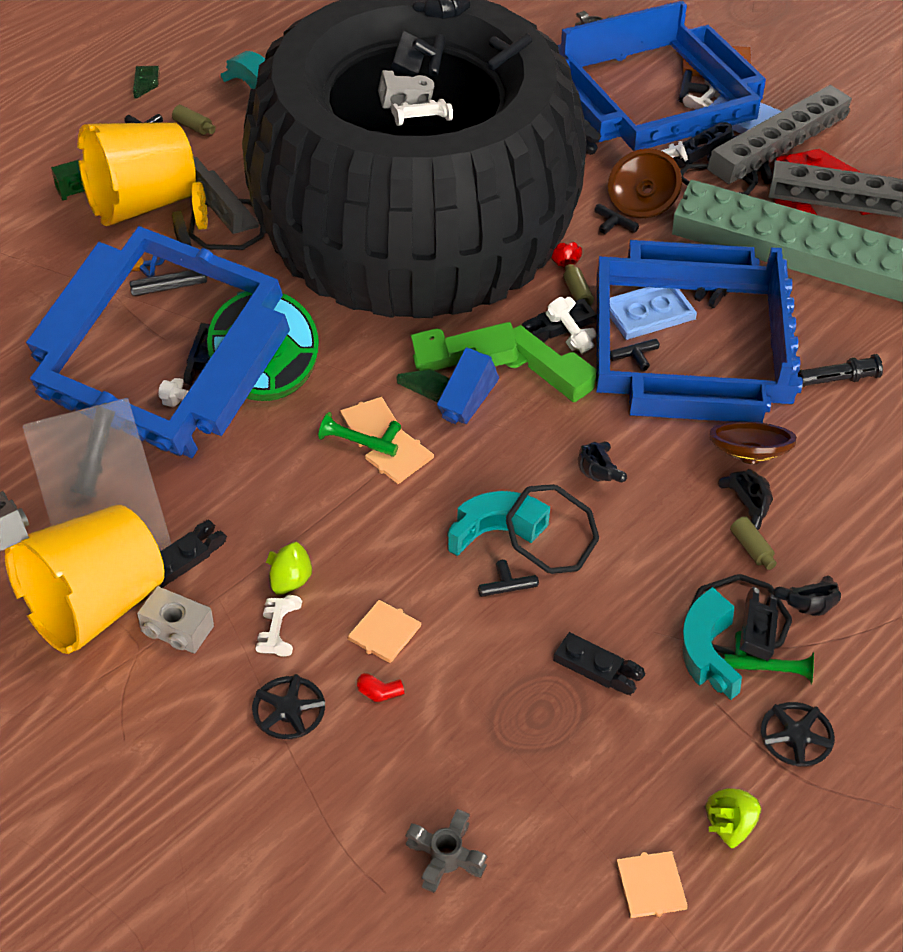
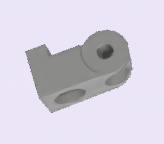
[378,70,434,108]

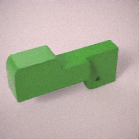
[411,322,518,374]
[506,325,597,402]

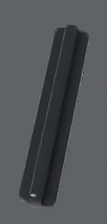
[129,270,207,296]

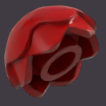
[551,242,582,267]

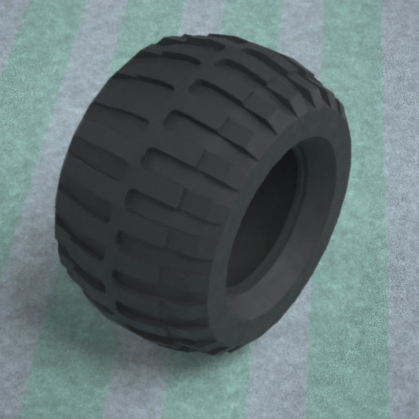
[242,0,587,318]

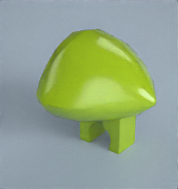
[266,542,312,595]
[705,788,762,848]

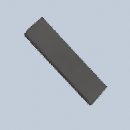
[194,157,259,234]

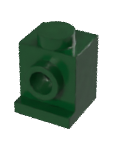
[51,159,84,201]

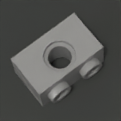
[137,586,214,654]

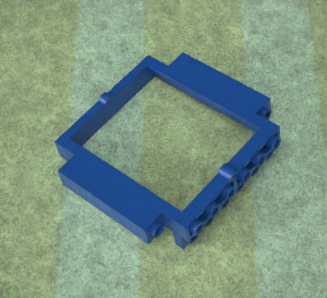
[558,1,766,151]
[26,226,290,458]
[596,240,802,423]

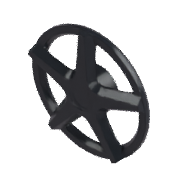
[252,674,325,739]
[761,702,835,767]

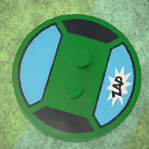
[207,292,319,401]

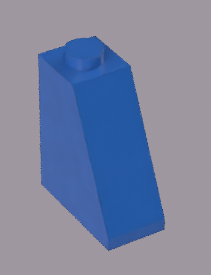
[437,347,499,425]

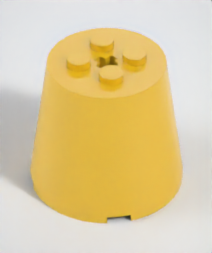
[77,123,196,226]
[5,505,164,654]

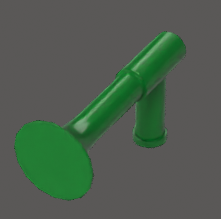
[318,412,401,457]
[725,631,814,685]

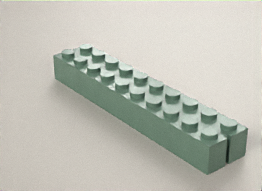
[672,179,903,302]

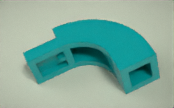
[220,51,265,89]
[447,491,550,556]
[682,587,742,700]

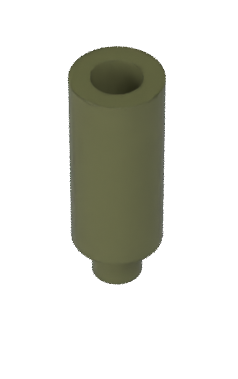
[172,105,216,135]
[563,264,594,306]
[730,517,777,570]

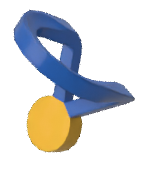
[131,255,165,278]

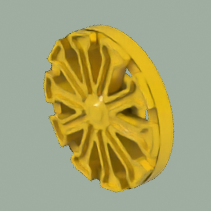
[192,182,208,230]

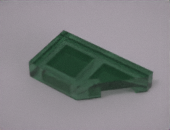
[133,66,160,98]
[396,369,450,403]

